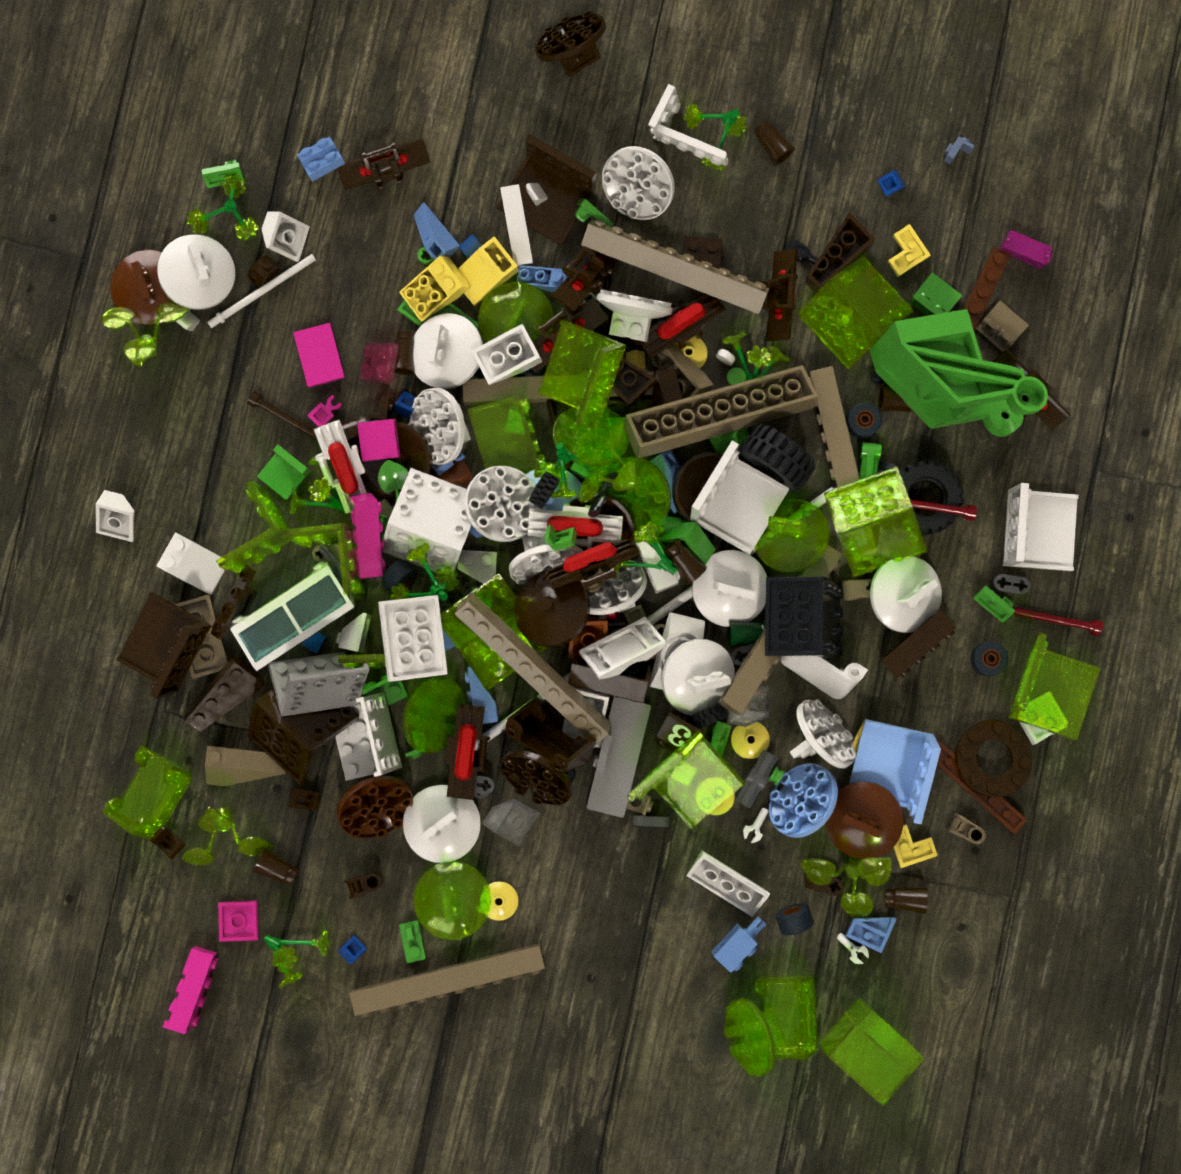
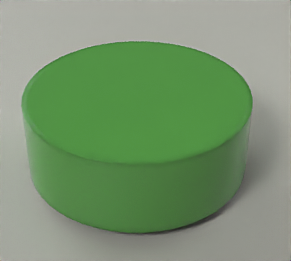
[727,368,746,385]

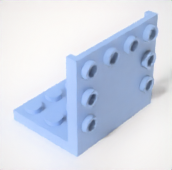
[849,719,941,824]

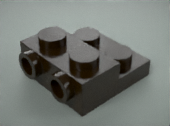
[683,236,722,269]

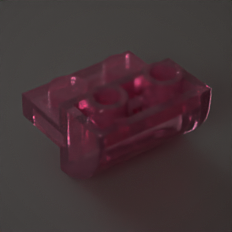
[360,342,399,384]

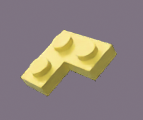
[888,224,931,277]
[893,825,938,868]

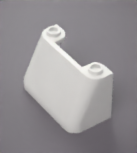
[780,656,868,699]

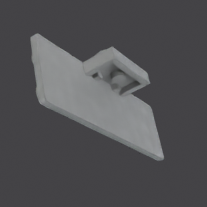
[587,697,651,818]

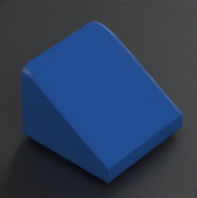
[877,170,906,197]
[459,234,482,259]
[394,391,416,419]
[302,632,328,654]
[338,935,367,965]

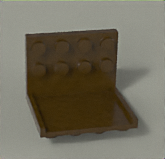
[497,134,596,246]
[116,592,212,699]
[248,689,360,785]

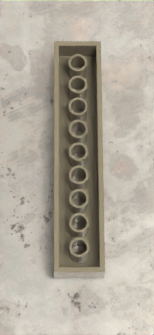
[623,365,818,459]

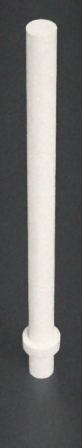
[207,254,316,328]

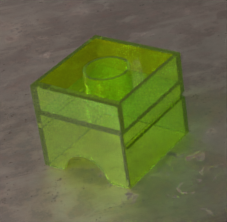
[819,997,925,1106]

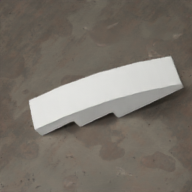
[500,184,533,266]

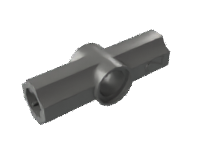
[735,750,778,808]

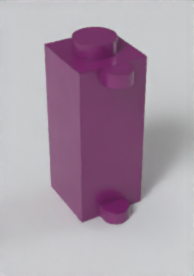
[1000,230,1053,269]

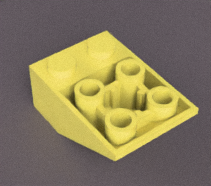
[458,237,519,306]
[400,255,471,322]

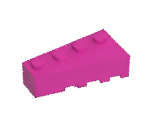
[348,493,386,579]
[163,946,219,1034]

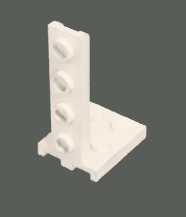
[648,84,728,166]

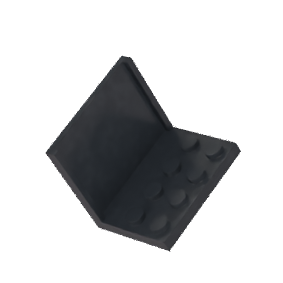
[765,576,843,661]

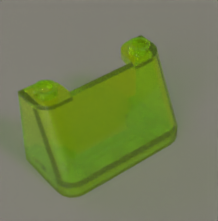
[102,745,192,840]
[755,975,818,1060]

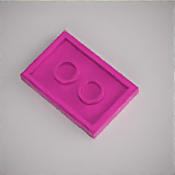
[293,323,345,388]

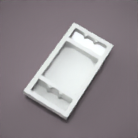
[648,612,705,690]
[579,617,666,679]

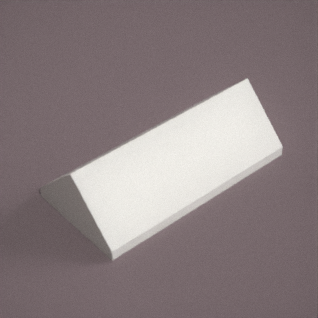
[687,850,770,917]

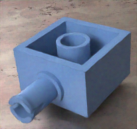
[711,916,767,973]

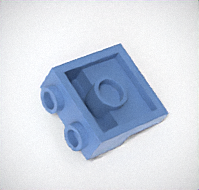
[297,136,345,182]

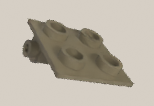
[976,301,1029,352]

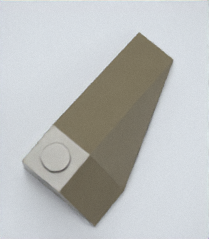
[650,345,714,399]
[205,746,286,786]

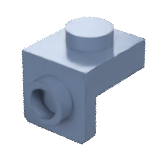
[944,136,975,164]

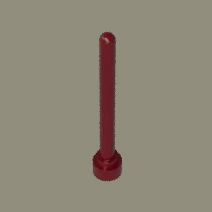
[882,496,977,521]
[1012,607,1103,636]

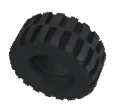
[740,424,816,492]
[887,461,964,536]

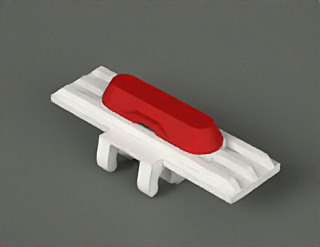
[314,420,366,514]
[528,503,623,549]

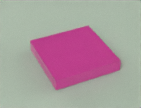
[357,419,400,461]
[218,901,259,942]

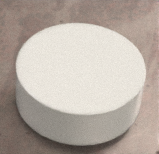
[716,349,735,366]

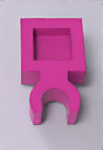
[307,395,342,427]

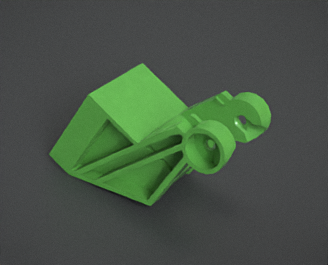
[870,309,1048,437]

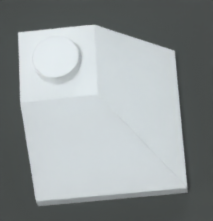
[262,212,310,262]
[96,490,134,542]
[336,613,371,653]

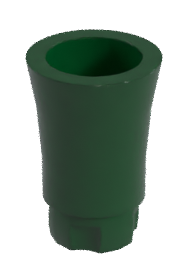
[727,621,765,647]

